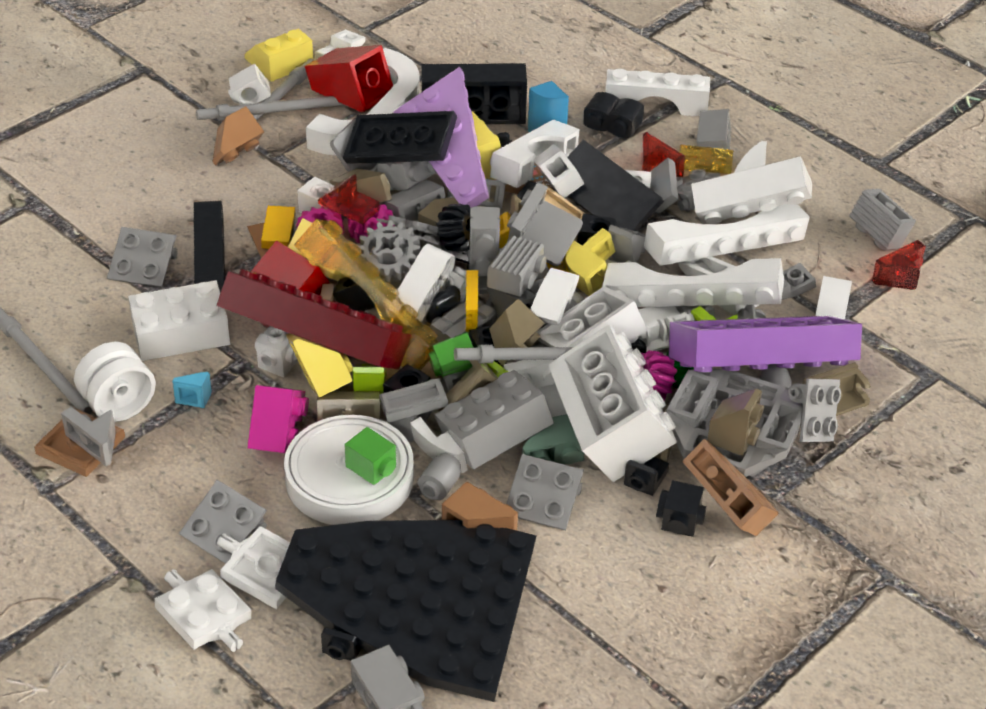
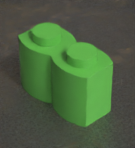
[428,332,474,378]

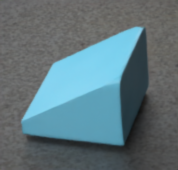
[172,372,212,408]

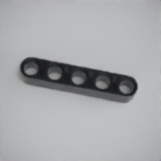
[194,200,225,293]

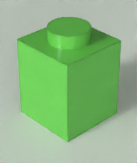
[344,427,396,485]

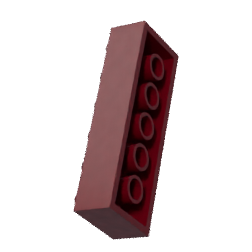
[216,269,411,369]

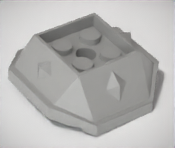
[666,369,803,477]

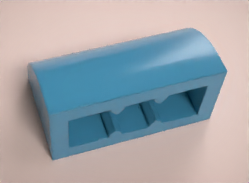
[528,81,569,132]

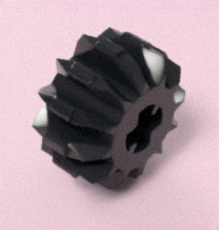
[436,204,471,252]

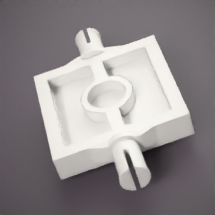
[217,526,290,609]
[155,569,251,652]

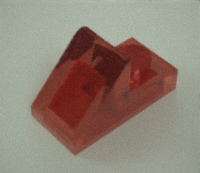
[641,132,686,178]
[318,174,380,225]
[872,240,926,290]

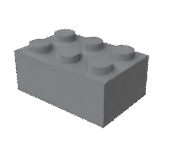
[434,370,554,470]

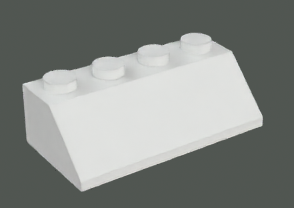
[691,156,812,224]

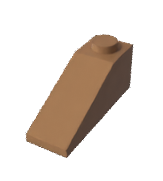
[682,439,779,536]

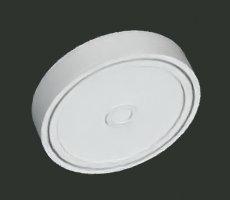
[284,415,414,525]

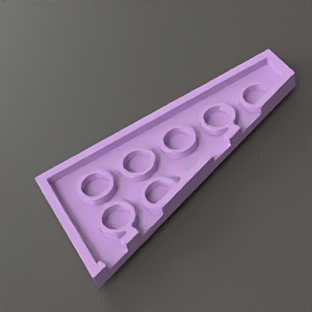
[393,67,489,208]

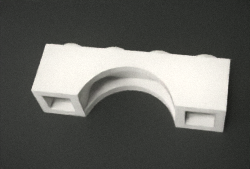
[605,69,710,116]
[490,120,580,188]

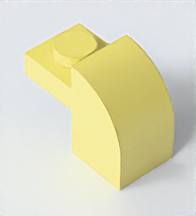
[566,228,616,296]

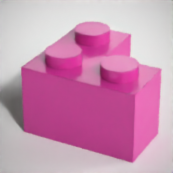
[247,385,309,453]

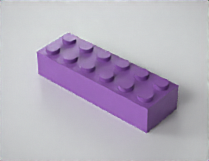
[669,316,862,372]

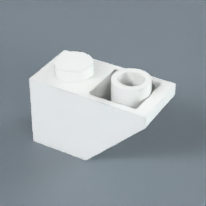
[534,144,584,198]

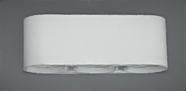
[387,243,456,329]

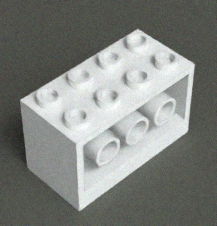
[547,324,677,482]

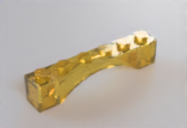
[294,219,438,371]

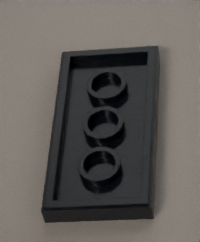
[343,111,457,164]
[567,139,664,231]

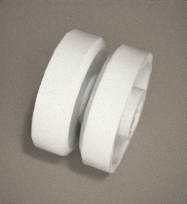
[74,341,156,422]

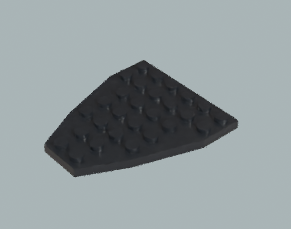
[275,520,537,702]

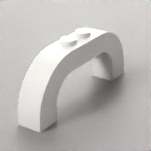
[306,48,420,156]

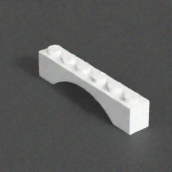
[644,204,810,266]
[602,258,784,307]

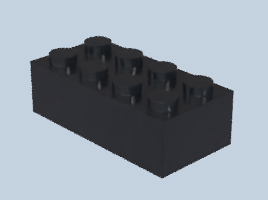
[421,63,527,125]

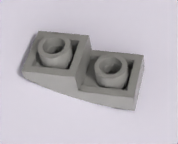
[781,263,816,300]

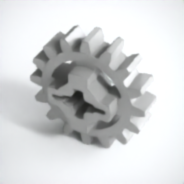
[357,220,421,282]

